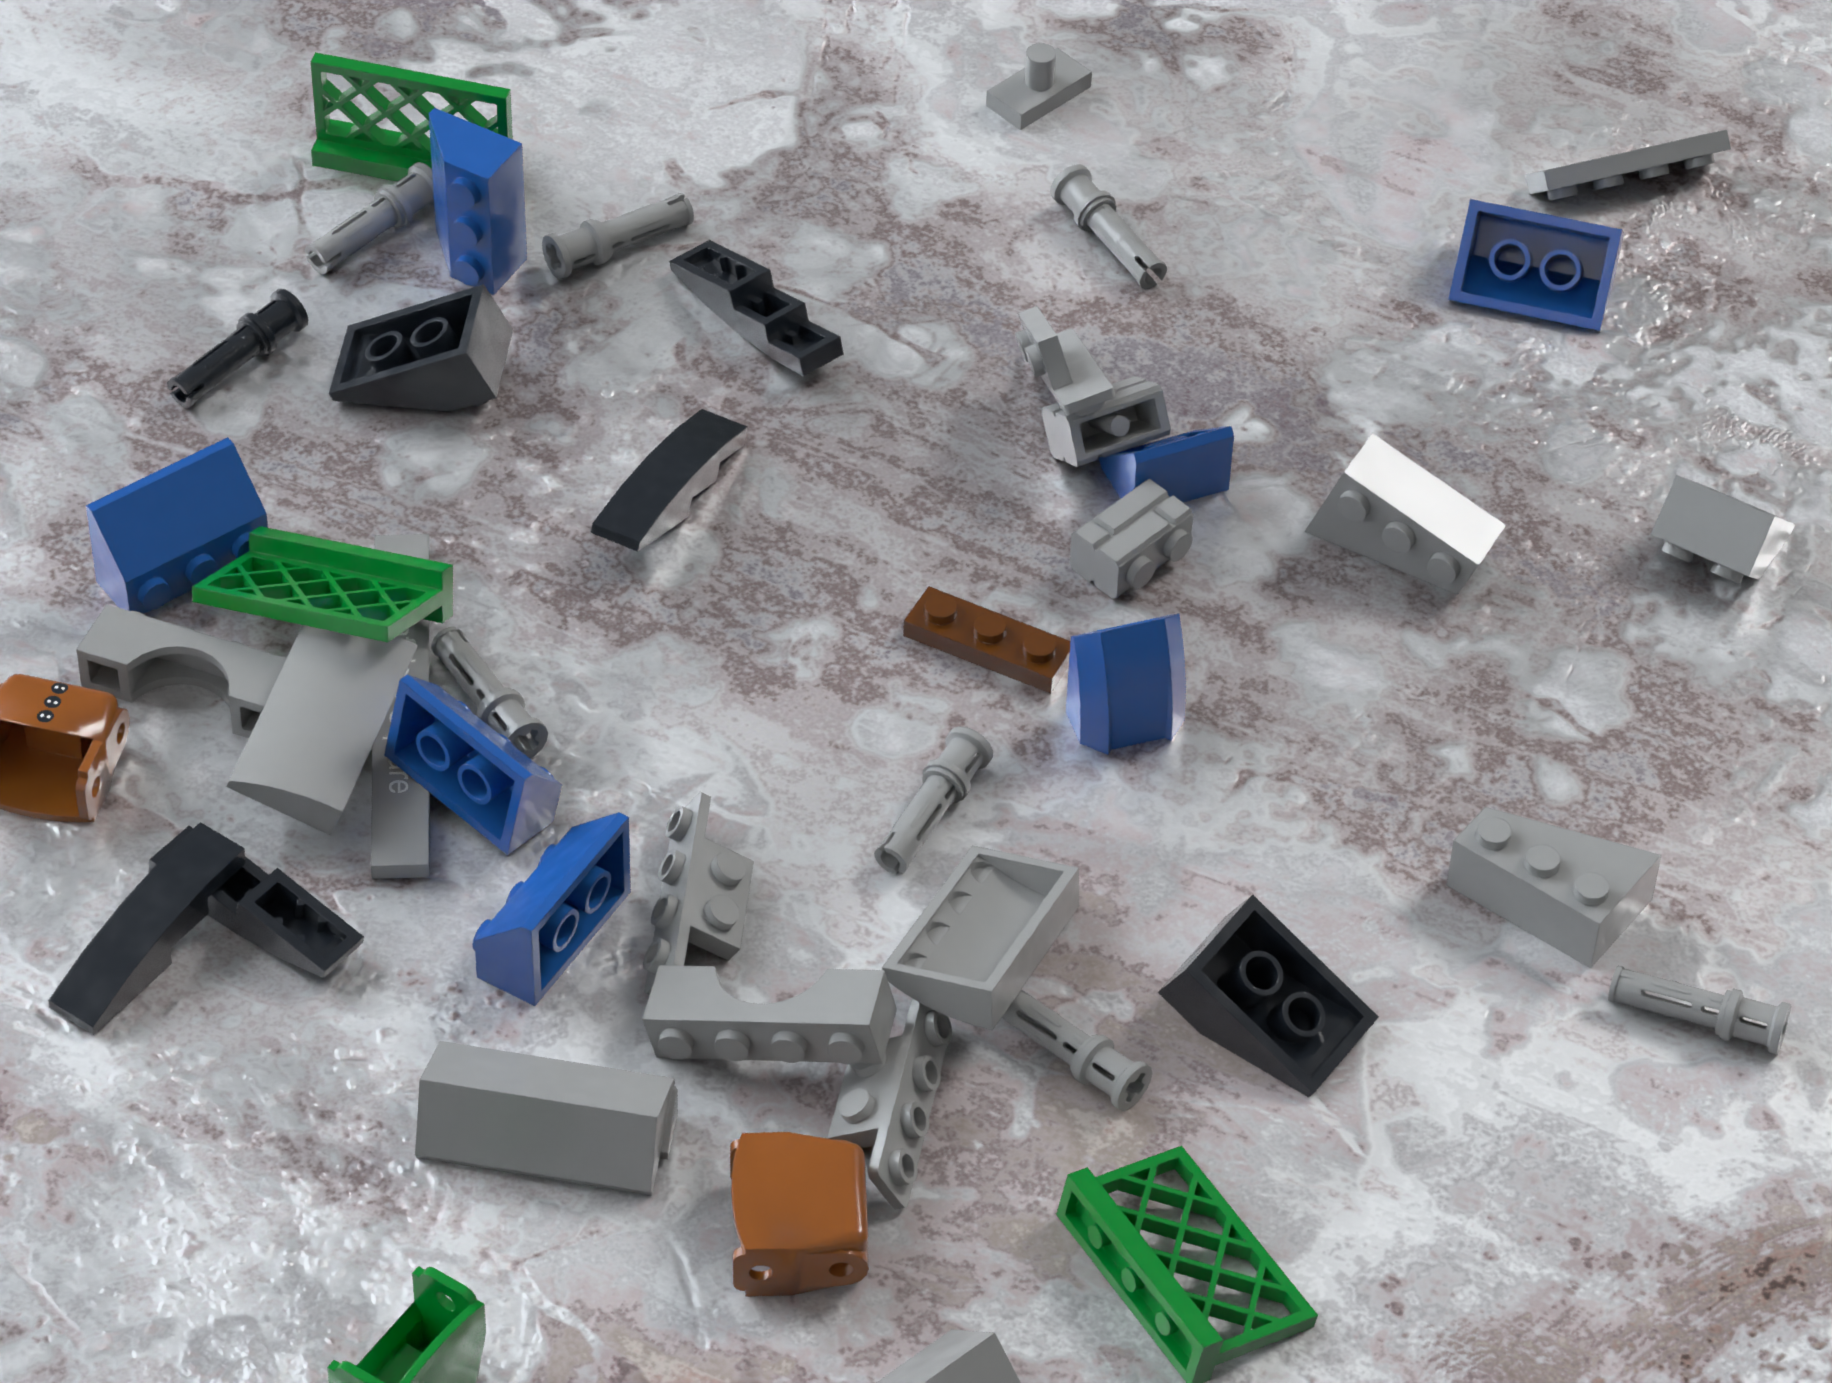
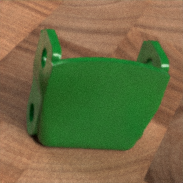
[327,1266,486,1383]

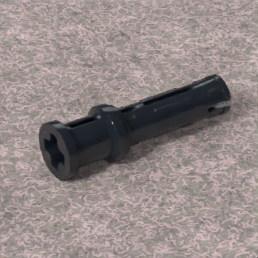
[167,289,309,408]

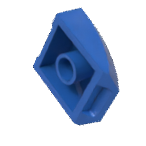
[1066,613,1186,755]

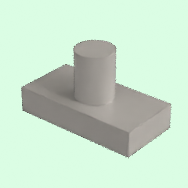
[986,43,1092,130]

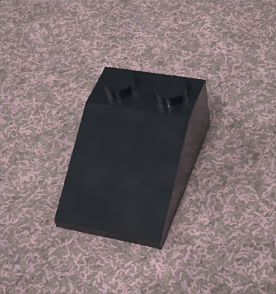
[328,284,513,412]
[1158,895,1379,1097]

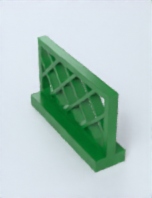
[310,52,513,182]
[192,526,453,643]
[1056,1145,1318,1383]

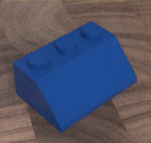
[429,108,527,295]
[1448,199,1624,331]
[86,437,268,614]
[384,674,562,855]
[472,812,631,1006]

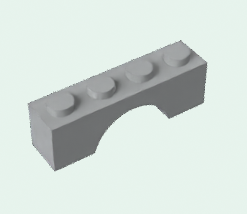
[76,604,287,738]
[642,965,897,1064]

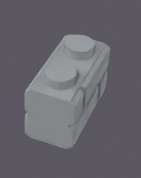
[1041,376,1171,467]
[1070,479,1193,599]

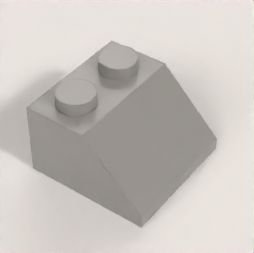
[1650,475,1795,584]

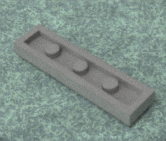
[1525,130,1731,200]

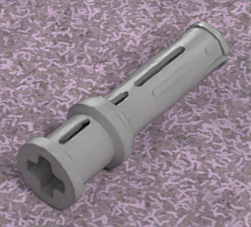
[305,162,434,274]
[1050,164,1167,289]
[542,193,694,279]
[431,627,548,758]
[874,726,993,874]
[1608,965,1791,1055]
[1002,989,1152,1111]

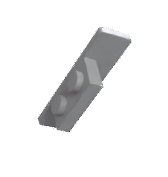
[1015,306,1116,416]
[643,792,754,995]
[828,999,952,1210]

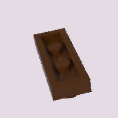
[903,586,1070,694]

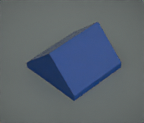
[1099,426,1234,503]

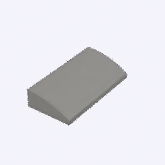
[226,625,418,835]
[882,845,1079,1031]

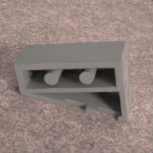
[1304,433,1506,595]
[1446,807,1662,968]

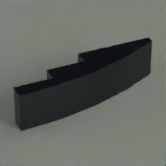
[669,240,844,377]
[591,409,748,552]
[48,822,246,1035]
[148,826,364,978]

